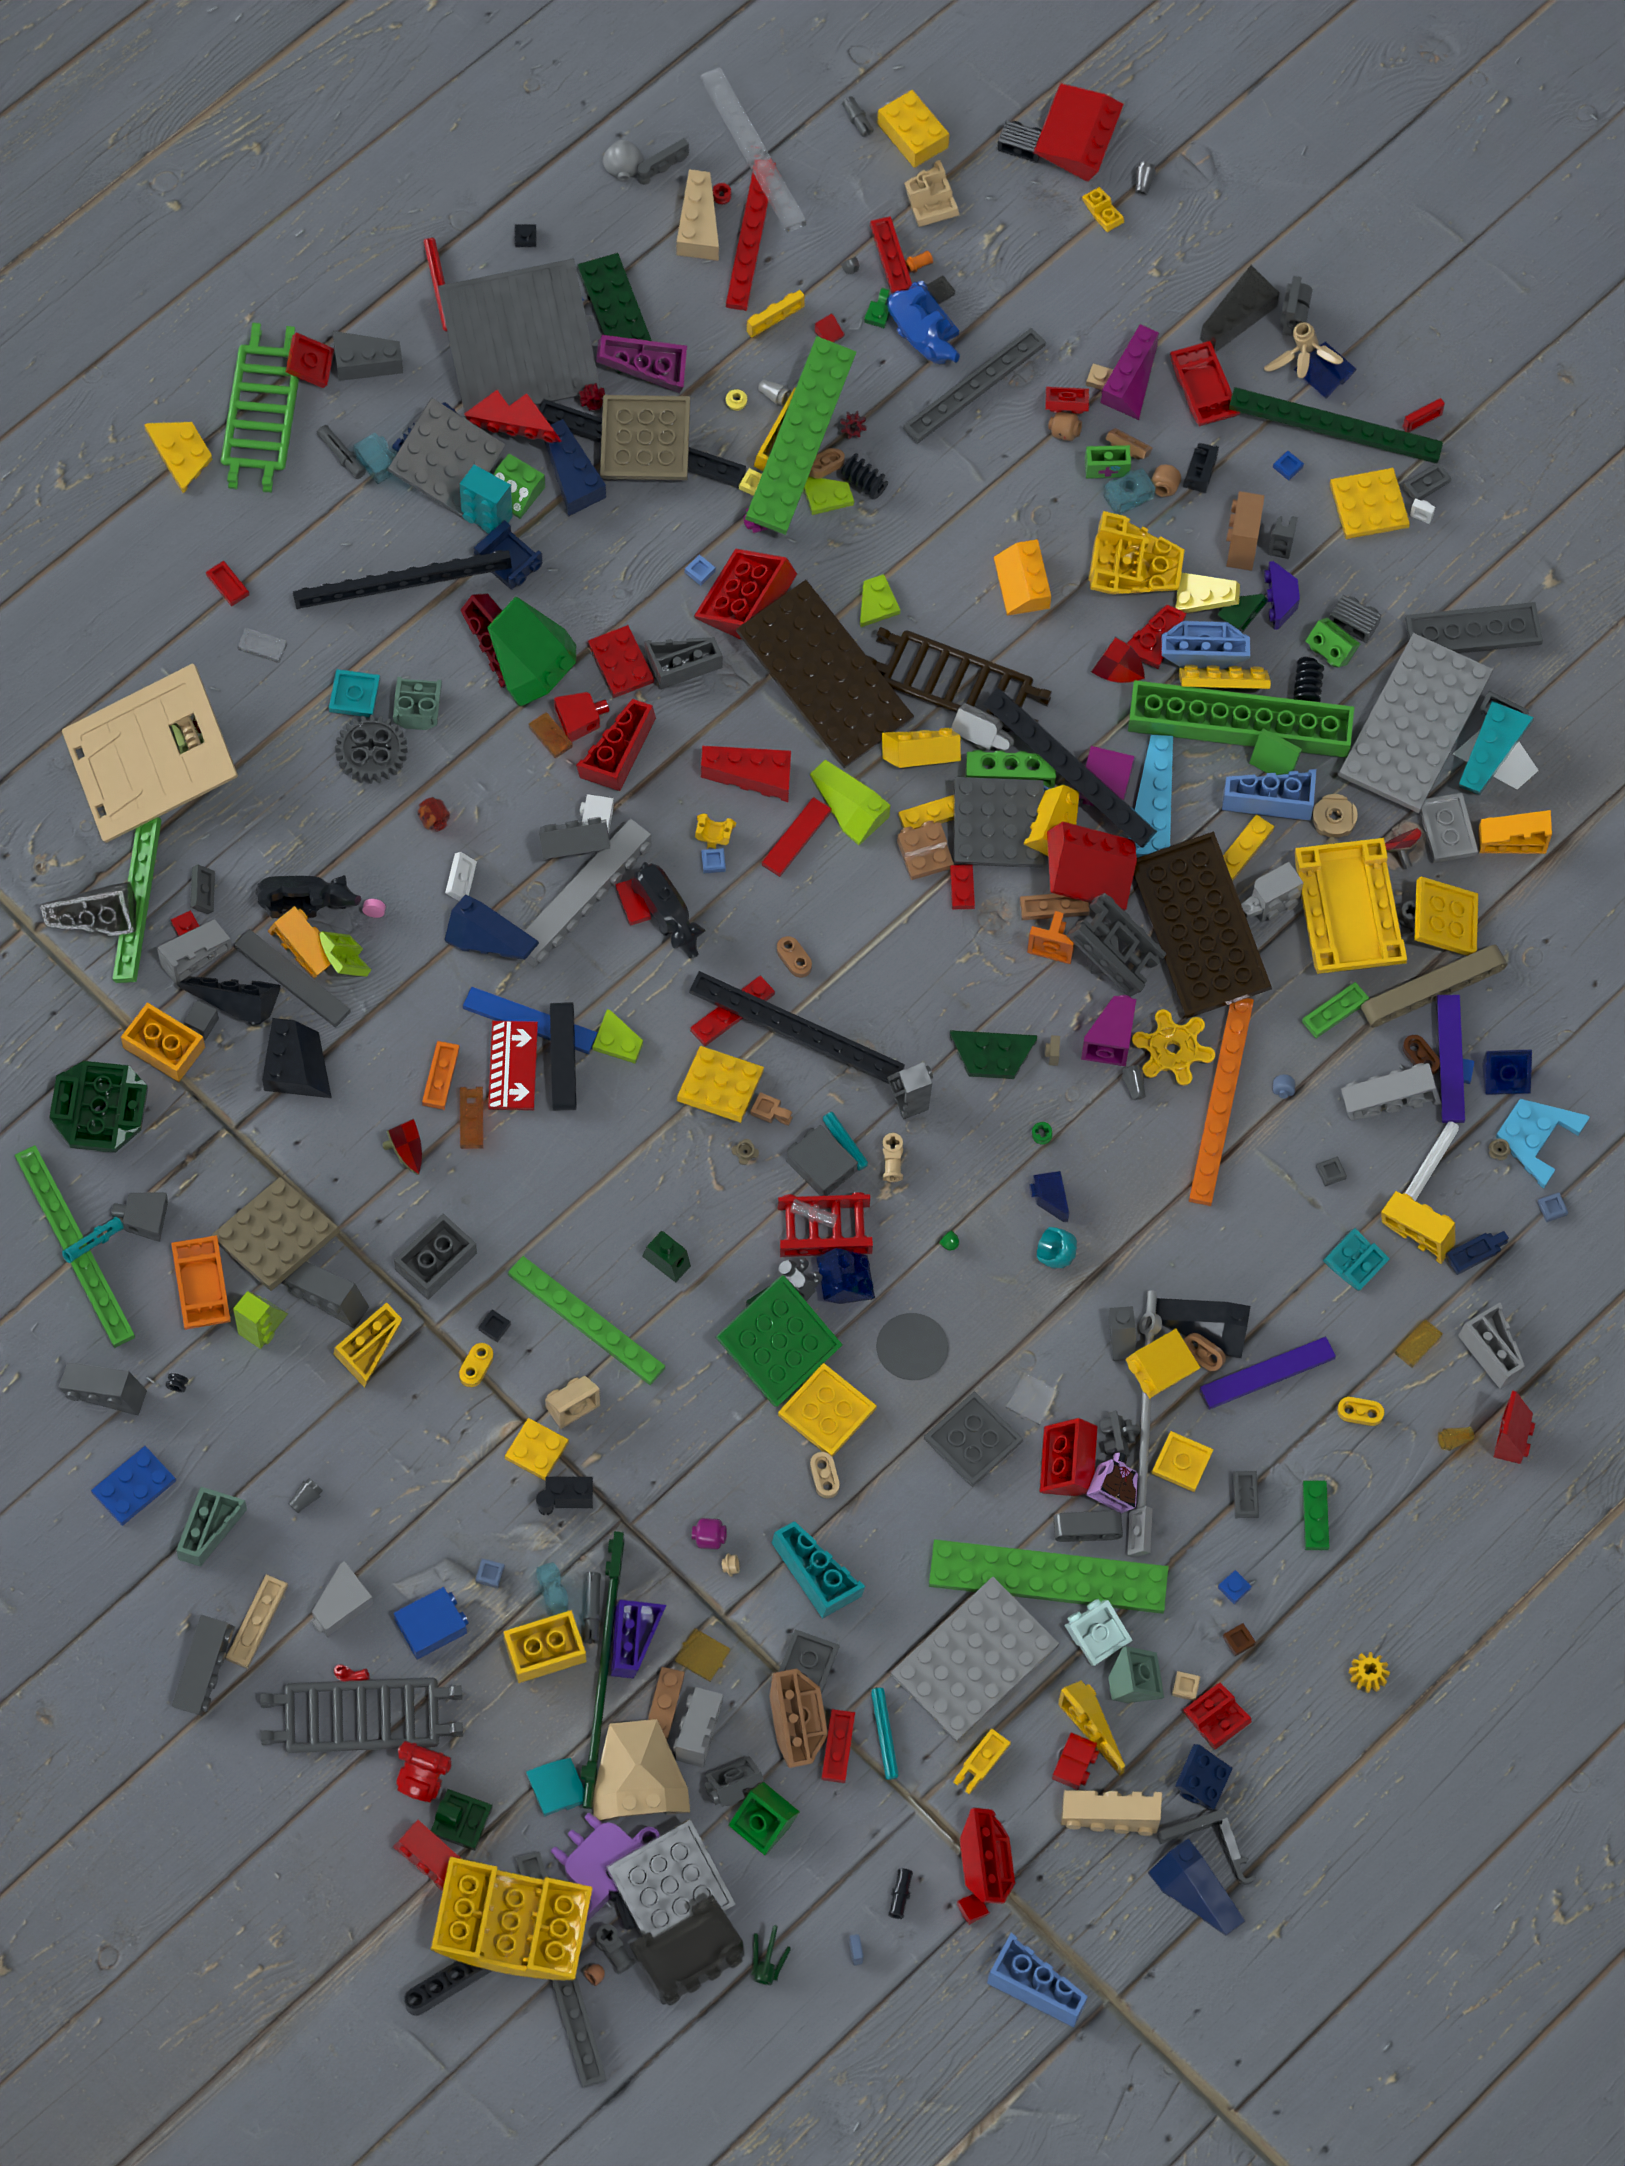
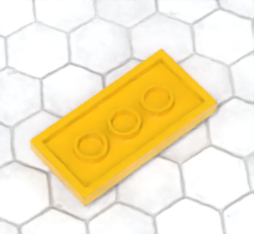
[1179,665,1271,689]

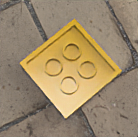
[1330,468,1410,539]
[1415,876,1478,956]
[677,1046,764,1123]
[778,1363,877,1457]

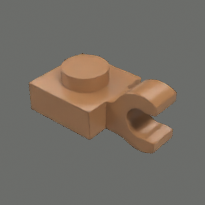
[750,1092,793,1126]

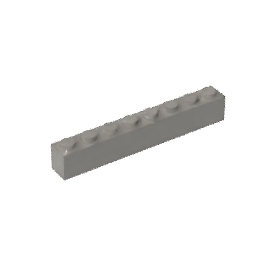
[525,818,652,968]

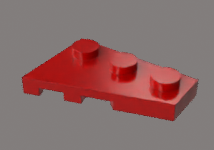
[1127,605,1187,669]

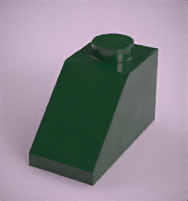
[1218,594,1269,633]

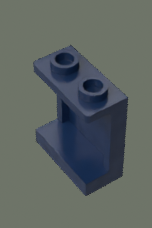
[474,520,543,590]

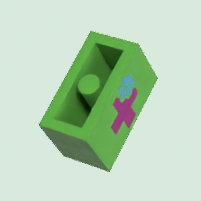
[1085,445,1131,478]

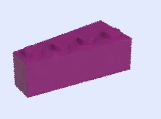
[596,335,687,394]

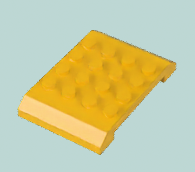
[1295,838,1407,974]

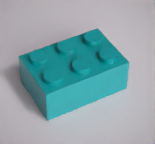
[460,465,513,533]

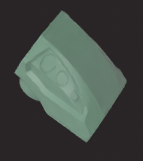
[393,677,442,730]

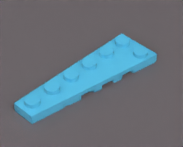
[1128,735,1173,858]

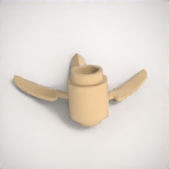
[1264,322,1343,378]

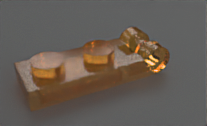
[460,1087,483,1149]

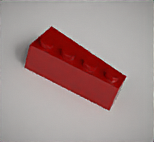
[701,746,791,802]

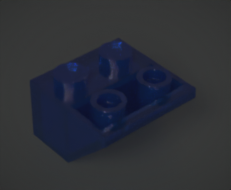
[817,1248,875,1304]

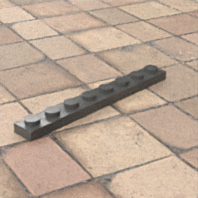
[903,328,1046,444]

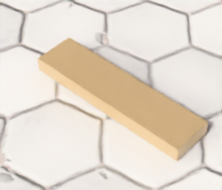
[226,1575,288,1669]

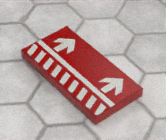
[488,1021,538,1111]

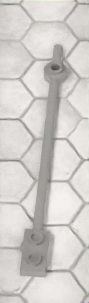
[1127,1290,1162,1558]

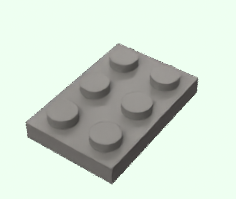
[1420,793,1478,863]

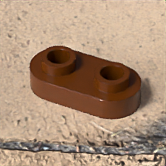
[1403,1035,1440,1075]

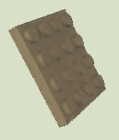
[600,395,691,480]
[211,1177,340,1291]

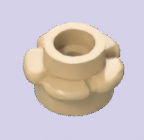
[722,1553,740,1577]

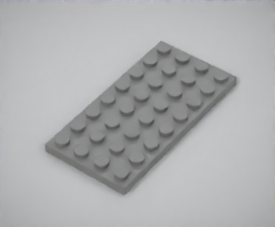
[1338,633,1493,813]

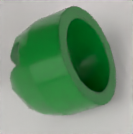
[939,1230,959,1251]

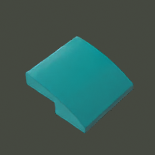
[1322,1228,1390,1291]
[526,1758,585,1817]

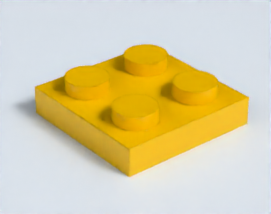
[505,1418,569,1481]
[1152,1431,1214,1493]

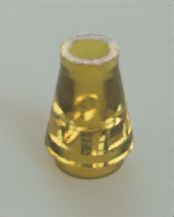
[1438,1427,1474,1451]

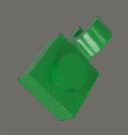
[864,288,890,329]

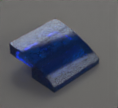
[1294,341,1357,399]

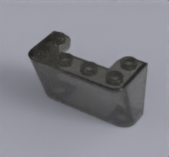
[629,1894,745,2006]

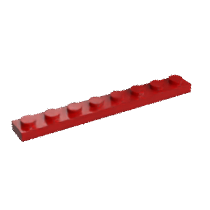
[726,160,776,311]

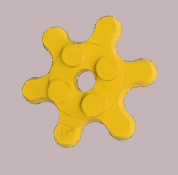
[1132,1009,1215,1086]

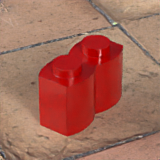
[1052,1732,1100,1790]

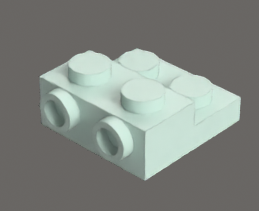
[1064,1599,1132,1666]

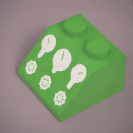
[494,454,545,519]

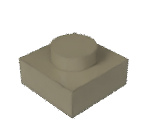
[1045,1035,1060,1066]

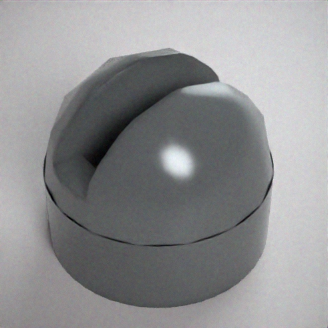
[841,256,860,274]

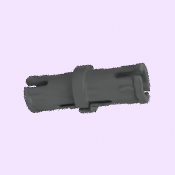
[842,96,874,137]

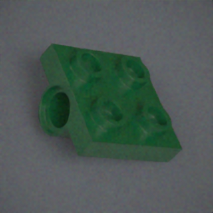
[431,1789,493,1851]

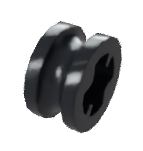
[165,1373,189,1392]

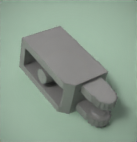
[951,703,1015,750]

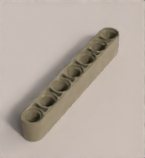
[1360,945,1508,1028]

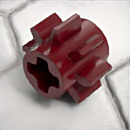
[579,383,606,411]
[840,411,867,439]

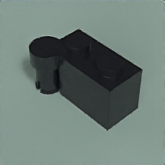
[536,1477,593,1515]

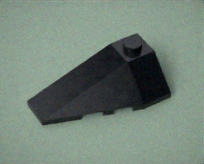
[179,976,281,1025]
[1156,1298,1251,1358]

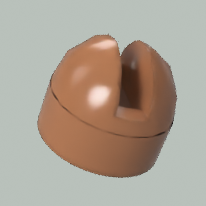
[584,1964,605,1986]

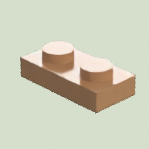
[1106,428,1153,459]

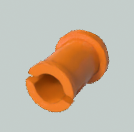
[905,251,933,273]

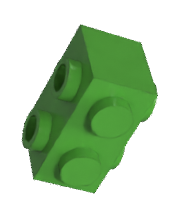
[1305,618,1361,668]

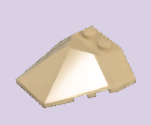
[593,1719,690,1821]

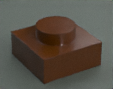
[1223,1623,1256,1657]

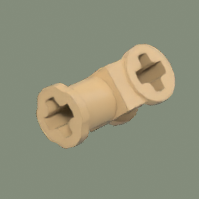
[882,1133,903,1182]

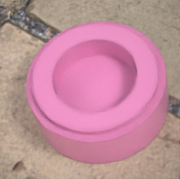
[362,899,386,918]

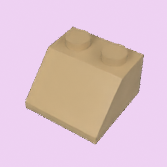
[545,1376,600,1429]

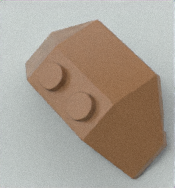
[769,1668,828,1768]

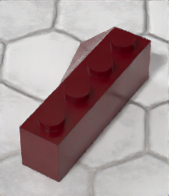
[460,593,506,688]

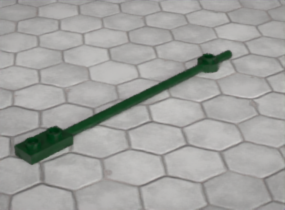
[581,1531,625,1809]

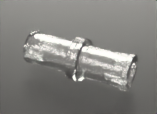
[790,1198,838,1229]

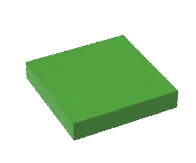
[1249,729,1302,775]

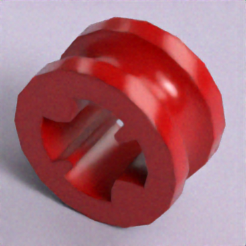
[712,183,731,205]

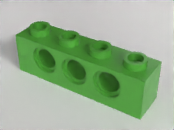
[966,750,1056,788]

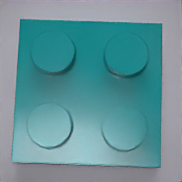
[329,669,380,718]

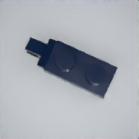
[1446,1231,1509,1275]

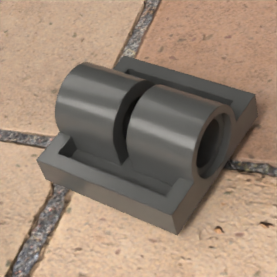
[1280,276,1312,336]

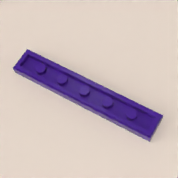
[1437,995,1465,1123]
[1199,1337,1336,1410]

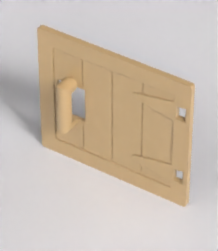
[62,664,238,843]

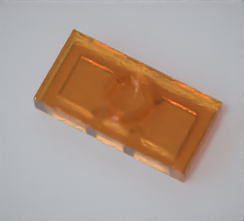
[529,712,573,759]

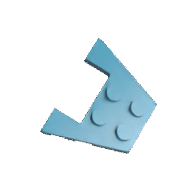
[1496,1099,1590,1188]

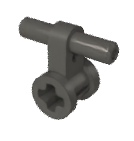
[1398,901,1418,944]

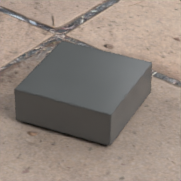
[1316,1156,1347,1187]

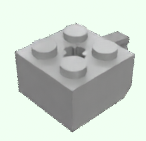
[1241,862,1303,923]

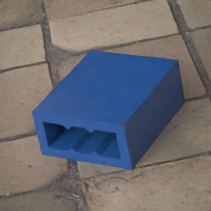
[394,1587,469,1660]

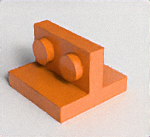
[1027,911,1075,964]

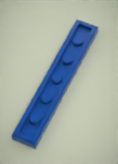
[463,987,598,1055]

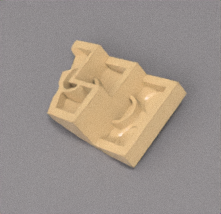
[904,160,959,227]

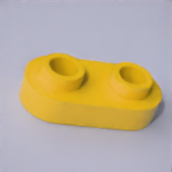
[459,1343,493,1387]
[1337,1397,1384,1426]

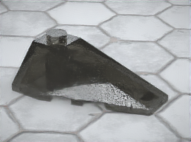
[39,882,137,936]

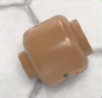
[1048,411,1082,441]
[1150,464,1181,497]

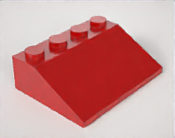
[1033,83,1124,182]
[694,549,797,639]
[1047,821,1137,911]

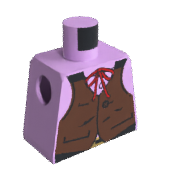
[1086,1453,1138,1513]

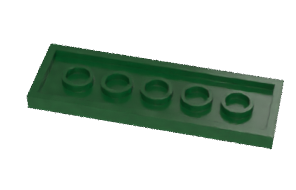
[577,253,652,374]

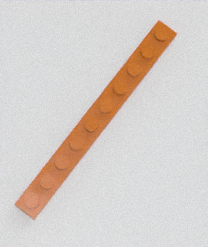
[1189,998,1254,1206]

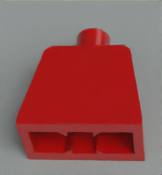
[554,692,609,743]

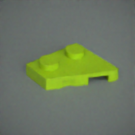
[804,476,854,515]
[860,574,900,627]
[593,1009,643,1064]

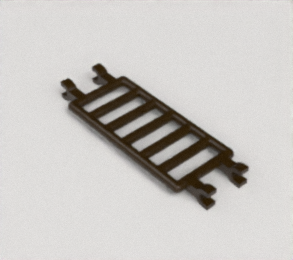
[866,627,1052,732]

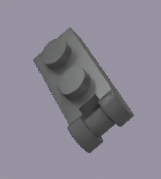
[638,138,689,185]

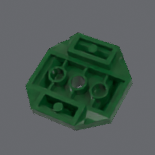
[49,1061,148,1153]

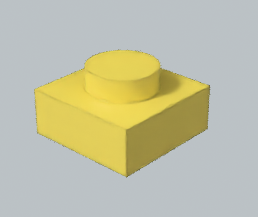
[739,468,762,496]

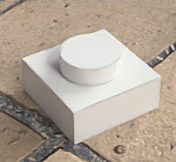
[1410,498,1435,524]

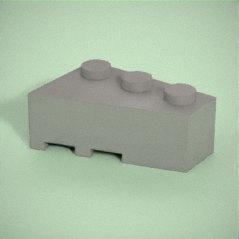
[157,919,232,985]
[1458,1302,1525,1389]
[673,1687,723,1768]

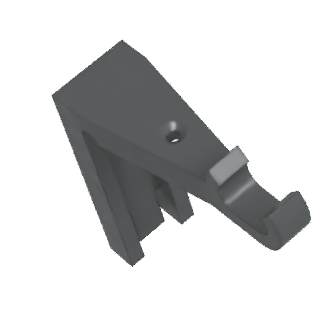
[1157,1809,1256,1884]

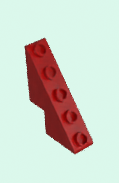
[464,390,561,443]

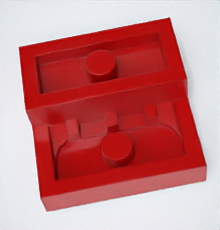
[1183,1682,1252,1750]

